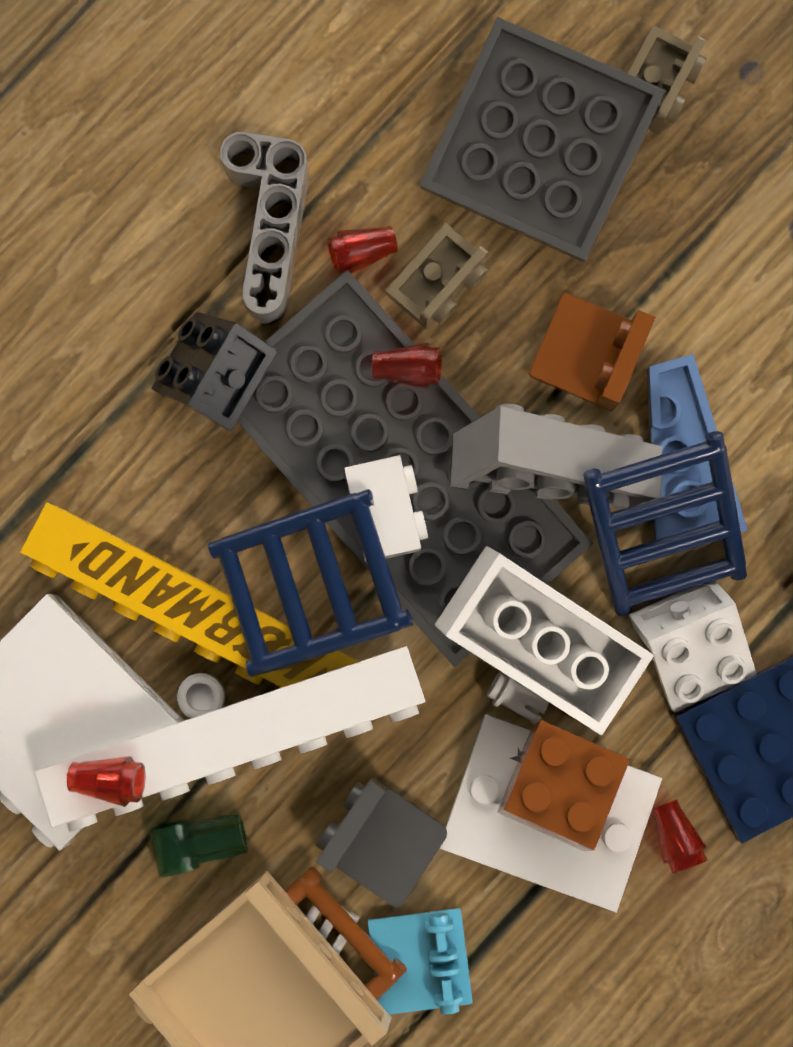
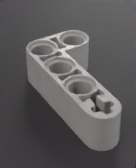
[220,132,309,324]

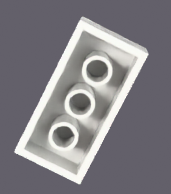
[435,546,654,735]

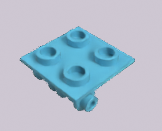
[368,908,473,1015]

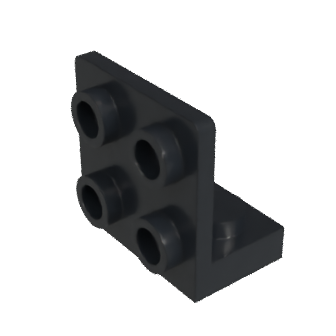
[151,312,277,431]

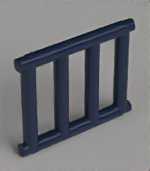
[583,431,747,616]
[208,489,414,677]

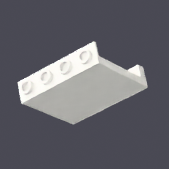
[0,594,185,851]

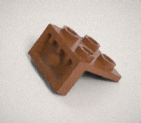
[529,293,656,412]

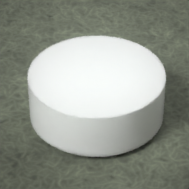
[177,673,225,718]

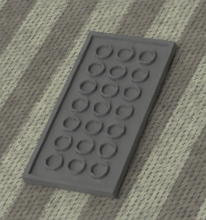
[237,270,593,667]

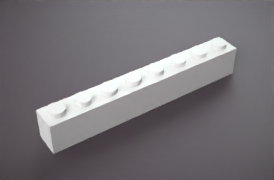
[34,646,426,832]

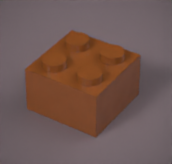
[497,720,630,851]

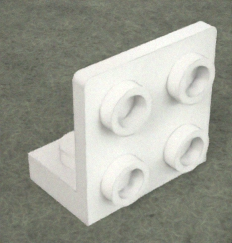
[629,581,756,712]

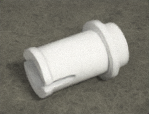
[487,672,549,724]

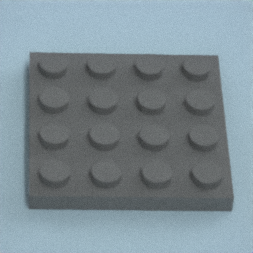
[419,17,666,263]

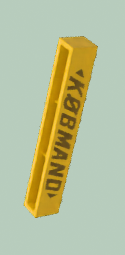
[20,502,359,689]

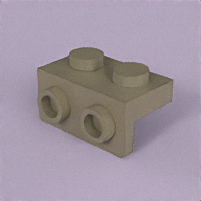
[628,25,707,134]
[385,223,488,330]

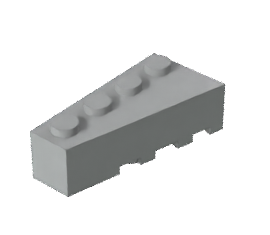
[450,404,662,509]

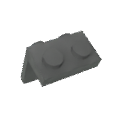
[316,777,447,907]

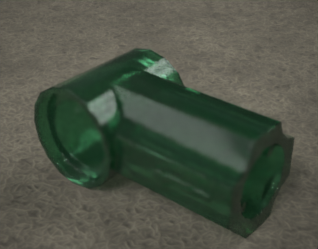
[149,812,248,877]

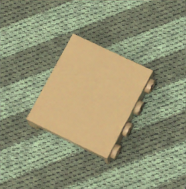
[129,871,392,1047]

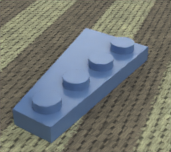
[646,354,748,540]

